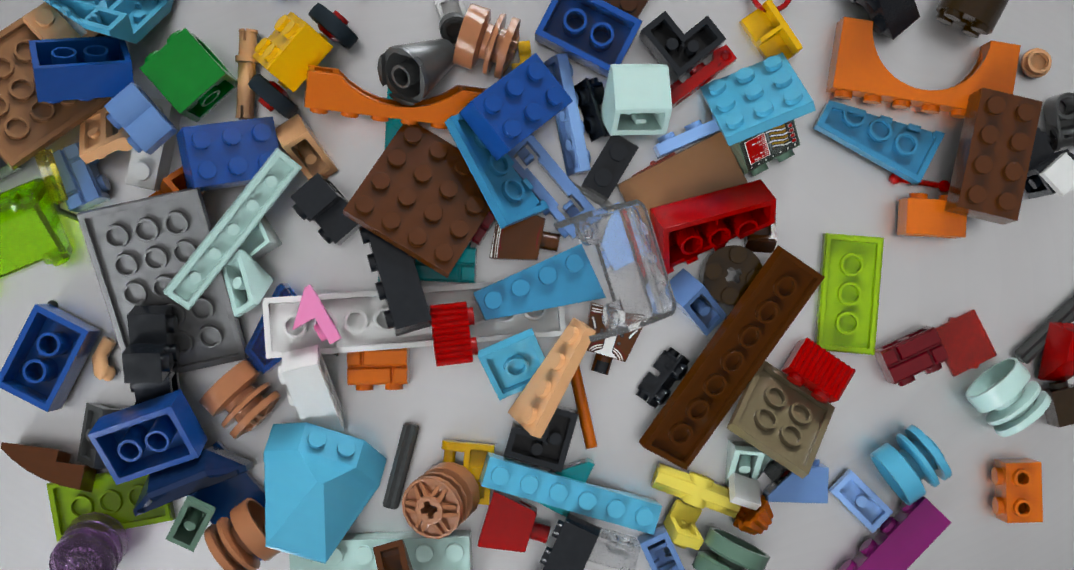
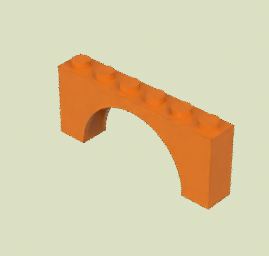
[826,17,1021,119]

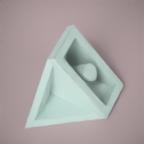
[238,215,282,261]
[222,249,274,317]
[725,440,773,486]

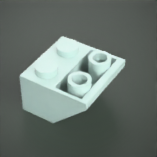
[600,64,672,136]

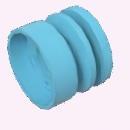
[870,425,952,506]

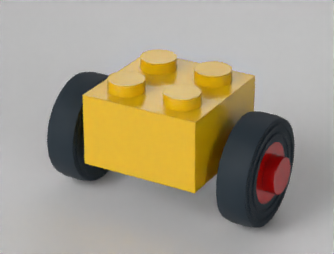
[248,3,358,119]

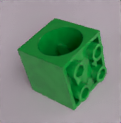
[139,28,237,122]

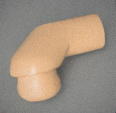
[92,336,117,381]

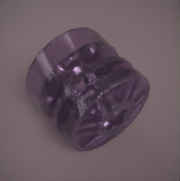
[49,512,128,570]

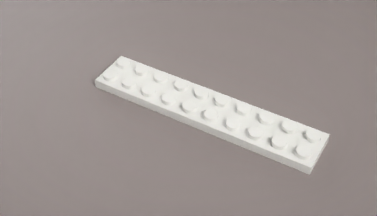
[262,282,566,359]

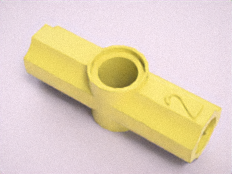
[651,462,741,518]

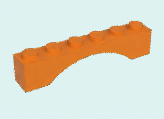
[304,65,486,129]

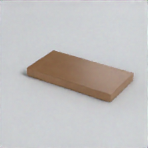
[616,131,748,237]

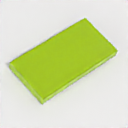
[814,233,884,355]
[46,471,176,542]

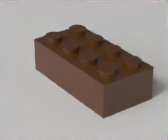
[945,88,1043,225]

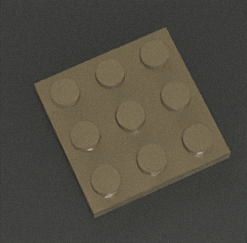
[727,361,835,479]

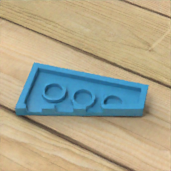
[813,100,945,186]
[444,114,550,229]
[473,244,606,320]

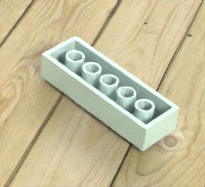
[289,530,472,570]

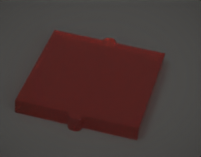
[935,309,997,377]

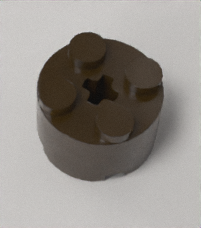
[936,0,1009,38]
[699,245,762,305]

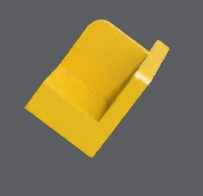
[739,0,803,60]

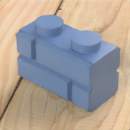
[46,142,111,212]

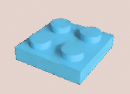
[478,328,545,400]

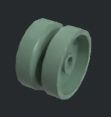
[692,527,770,570]

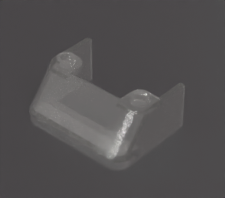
[554,200,676,342]

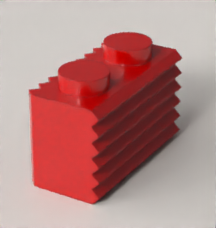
[429,301,478,366]
[781,338,856,404]

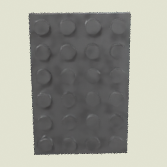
[77,188,249,374]

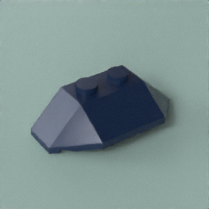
[133,445,254,517]

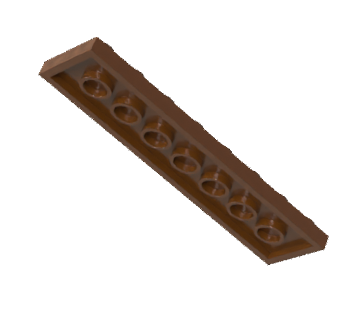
[639,245,825,470]

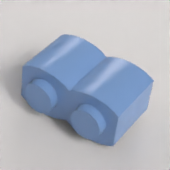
[104,82,178,155]

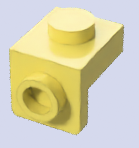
[663,499,704,550]

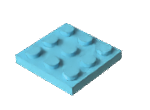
[700,53,816,146]

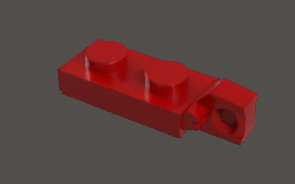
[670,45,737,109]

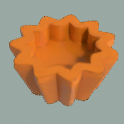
[732,495,773,535]

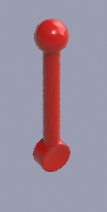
[889,173,950,192]

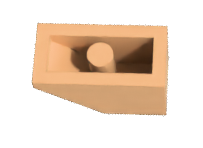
[275,114,338,180]

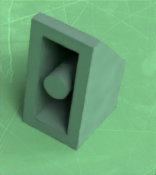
[166,495,216,552]

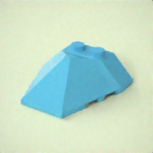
[43,0,174,44]
[263,422,387,564]

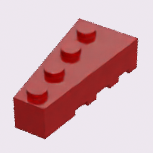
[650,179,776,276]

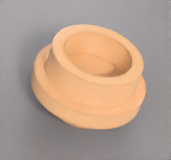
[1020,48,1052,78]

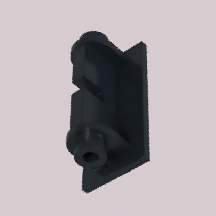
[574,77,610,142]
[636,347,690,408]

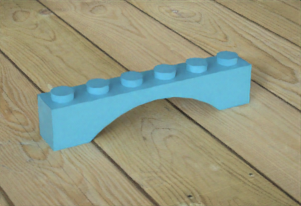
[479,452,662,535]

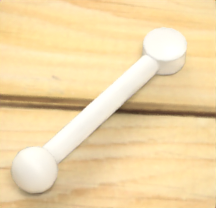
[568,176,613,212]

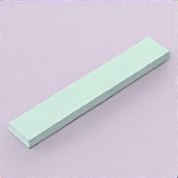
[163,148,302,311]

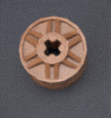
[453,3,521,79]
[199,359,281,439]
[402,462,480,539]
[204,498,281,570]

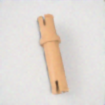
[235,28,259,120]

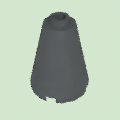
[377,39,455,106]

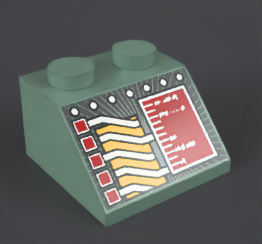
[730,120,800,177]

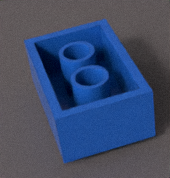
[535,0,643,78]
[28,36,134,104]
[459,53,573,161]
[176,116,279,192]
[0,304,102,412]
[88,389,208,485]

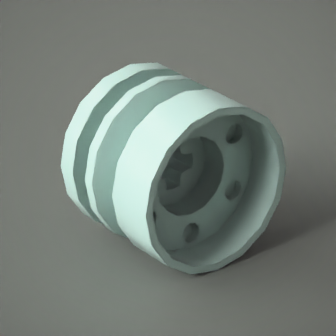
[965,357,1052,437]

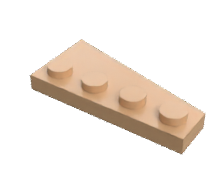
[508,317,596,439]

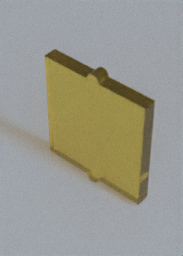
[35,149,68,204]

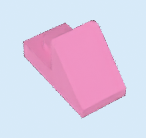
[293,285,342,344]

